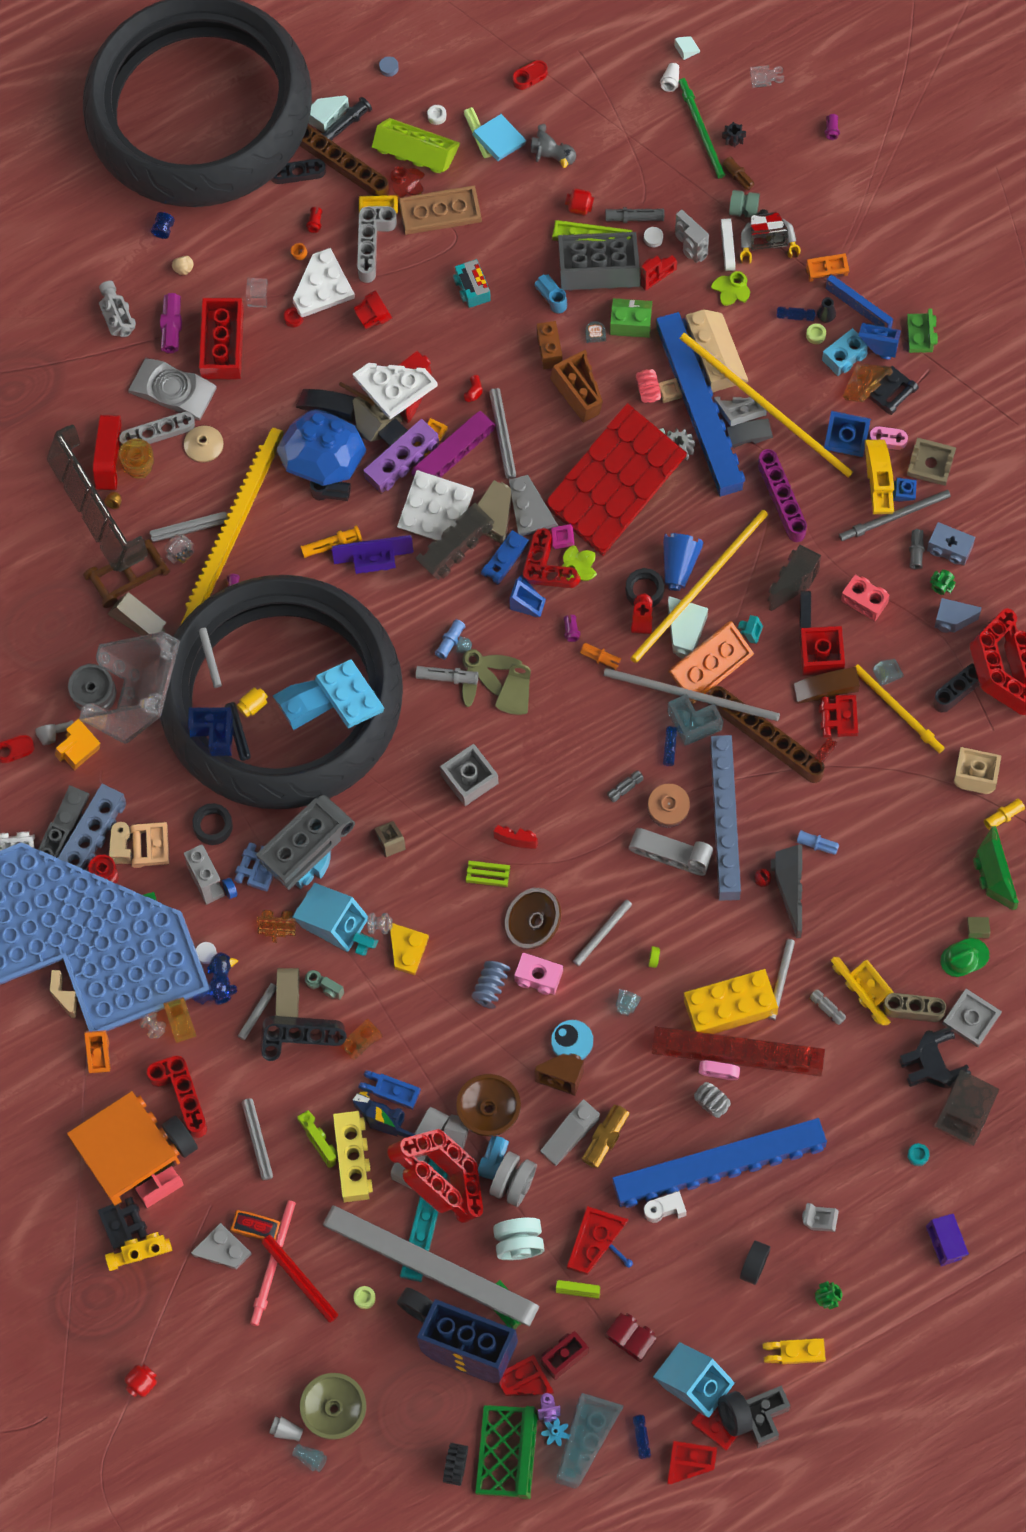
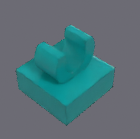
[738,615,763,644]
[353,933,379,956]

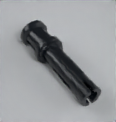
[321,97,372,141]

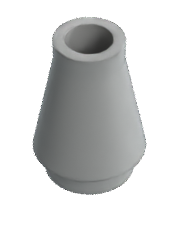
[269,1416,303,1441]

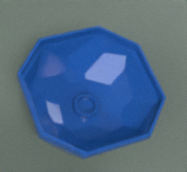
[277,409,366,486]

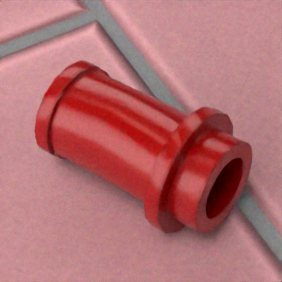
[306,207,323,233]

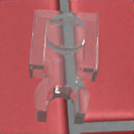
[750,65,784,88]

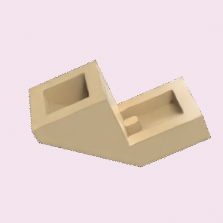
[50,970,78,1018]

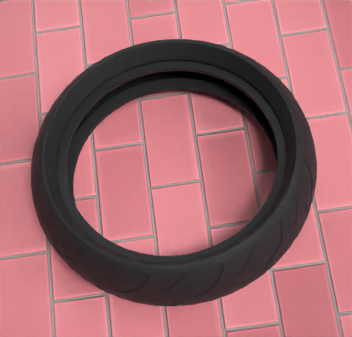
[83,0,312,207]
[158,575,403,809]

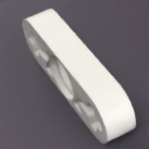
[721,218,735,271]

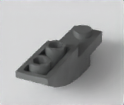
[38,785,90,858]

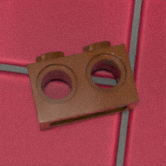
[536,321,563,369]

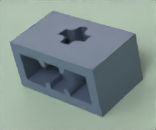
[927,522,975,565]

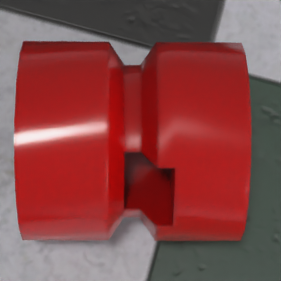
[88,854,119,884]

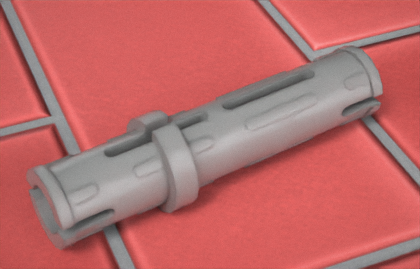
[416,666,478,685]

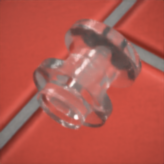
[367,913,392,934]
[139,1012,166,1038]

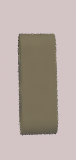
[276,968,300,1028]
[883,993,946,1022]

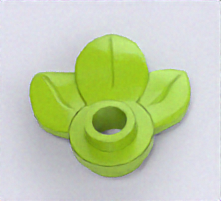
[711,271,750,306]
[562,546,597,581]

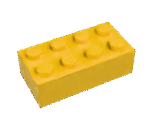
[684,969,778,1039]

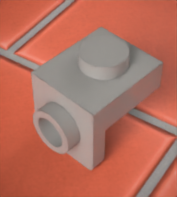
[802,1203,839,1232]

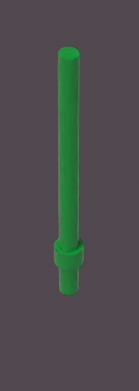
[679,78,725,178]

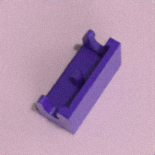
[926,1214,969,1266]

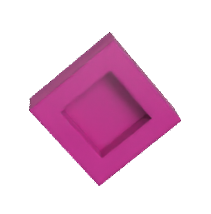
[552,524,575,549]

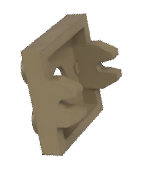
[907,437,956,486]

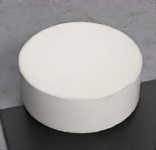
[427,105,447,125]
[644,227,663,247]
[196,942,217,964]

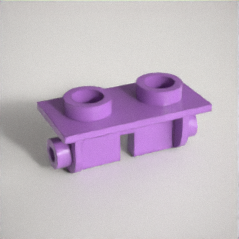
[538,1393,560,1422]

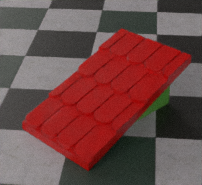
[545,403,687,556]

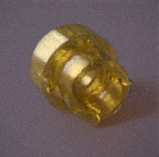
[119,439,154,478]

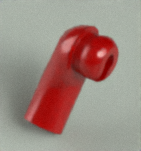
[464,375,483,403]

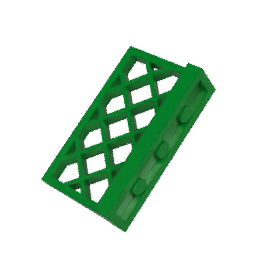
[476,1405,538,1499]

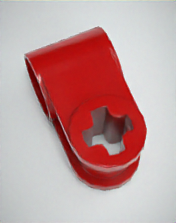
[631,593,653,634]

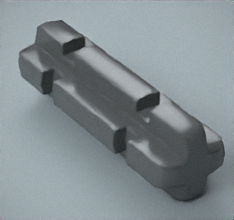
[607,770,643,802]

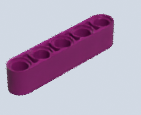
[411,411,496,478]
[758,449,807,542]

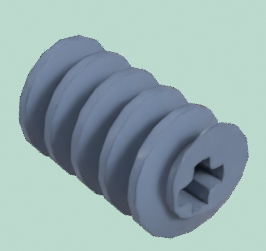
[472,961,511,1009]

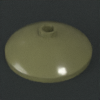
[300,1373,366,1440]

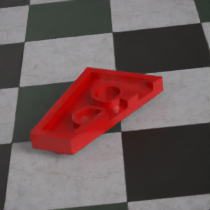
[567,1206,628,1275]

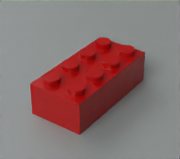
[199,298,244,379]

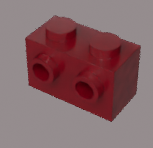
[541,1331,589,1380]

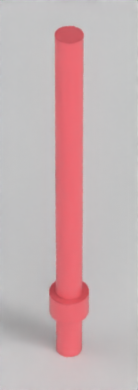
[250,1200,296,1326]

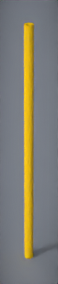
[679,333,853,478]
[630,510,768,663]

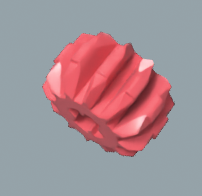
[636,369,661,403]

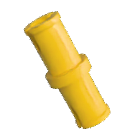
[984,799,1025,830]

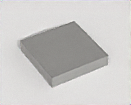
[942,989,1002,1047]

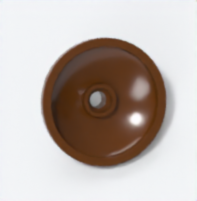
[505,888,561,949]
[456,1074,521,1136]

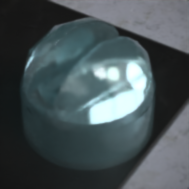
[456,636,472,653]

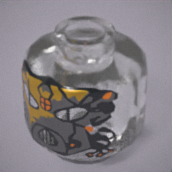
[164,534,195,564]

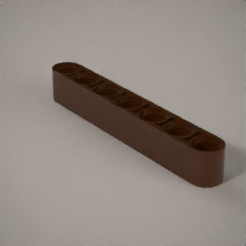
[300,125,389,196]
[708,686,825,783]

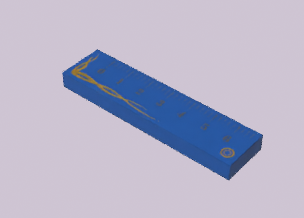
[826,275,893,328]

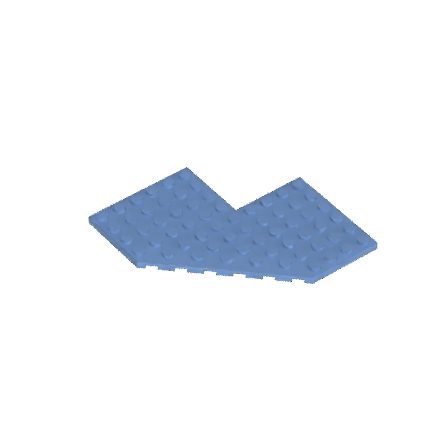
[0,842,211,1032]

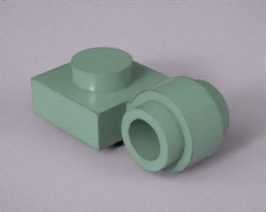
[305,970,344,1000]

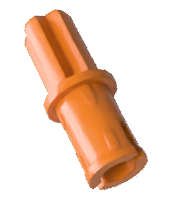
[580,643,621,670]

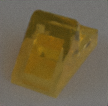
[163,997,196,1043]

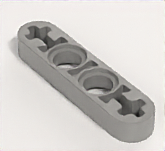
[119,412,195,450]

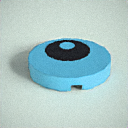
[551,1020,593,1060]

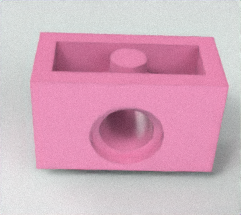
[514,953,563,995]

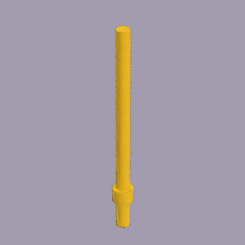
[855,664,945,754]

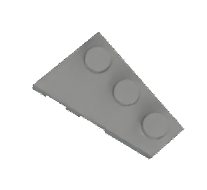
[509,475,558,536]

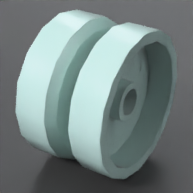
[493,1218,544,1260]

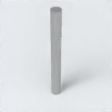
[573,899,632,966]
[768,939,795,1020]

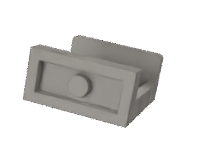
[184,845,225,905]

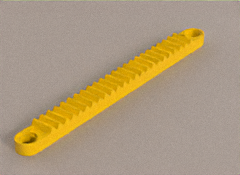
[181,427,283,624]

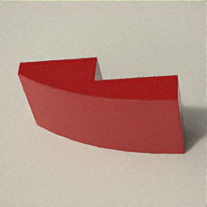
[493,825,538,849]

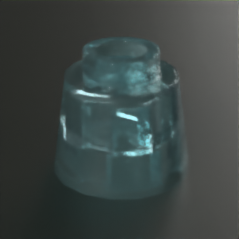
[616,989,641,1016]

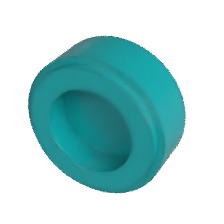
[907,1143,930,1166]

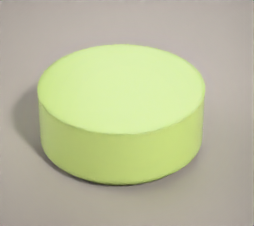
[806,324,826,344]
[354,1286,376,1309]

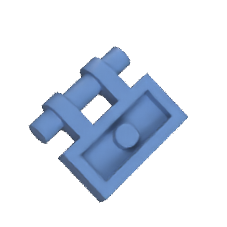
[234,843,273,892]

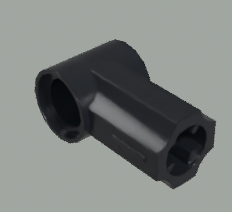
[310,481,351,501]

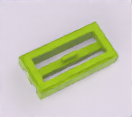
[466,861,510,887]
[556,1280,600,1299]

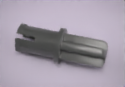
[909,529,925,570]

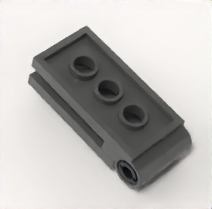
[256,795,355,890]

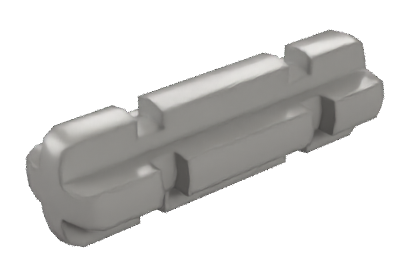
[810,989,846,1025]

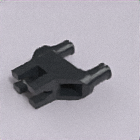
[899,1026,972,1089]

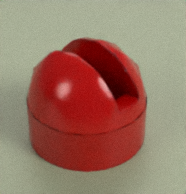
[754,869,771,887]

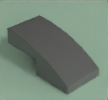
[727,419,773,448]

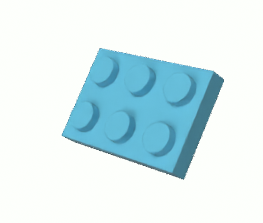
[315,659,384,728]

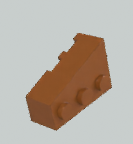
[550,349,603,423]

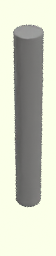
[198,628,222,688]
[238,983,277,1040]

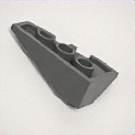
[771,845,802,938]

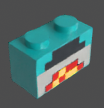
[453,259,491,308]

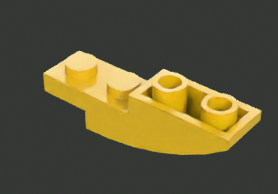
[865,440,894,514]

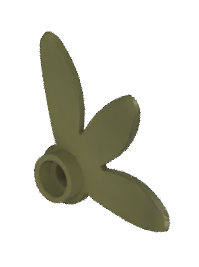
[462,649,522,707]

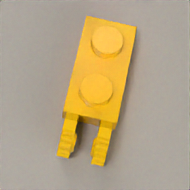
[763,1338,826,1364]

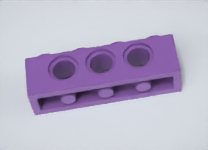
[363,419,439,494]

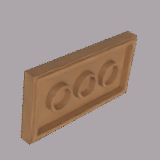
[399,185,482,235]

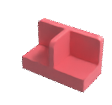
[135,1166,184,1208]

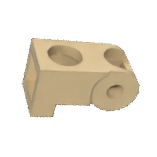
[109,822,132,864]

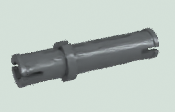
[605,207,664,223]

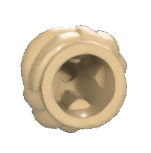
[172,255,193,275]

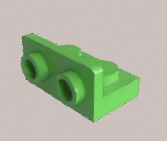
[907,308,938,353]

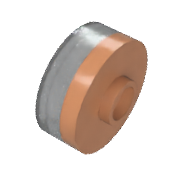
[647,784,690,828]

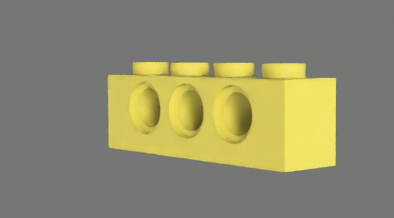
[333,1111,373,1203]

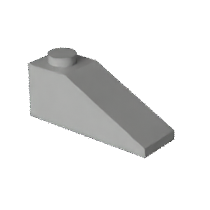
[540,1099,600,1166]

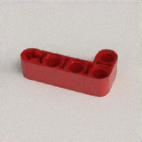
[93,415,122,490]
[147,1055,207,1138]

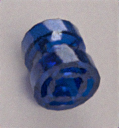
[150,212,175,239]

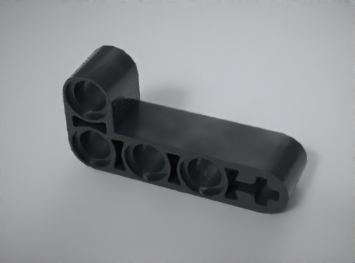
[260,1016,347,1061]

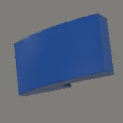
[893,478,917,501]

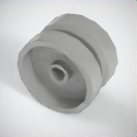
[489,1151,537,1207]

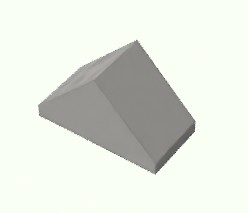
[444,1114,469,1150]

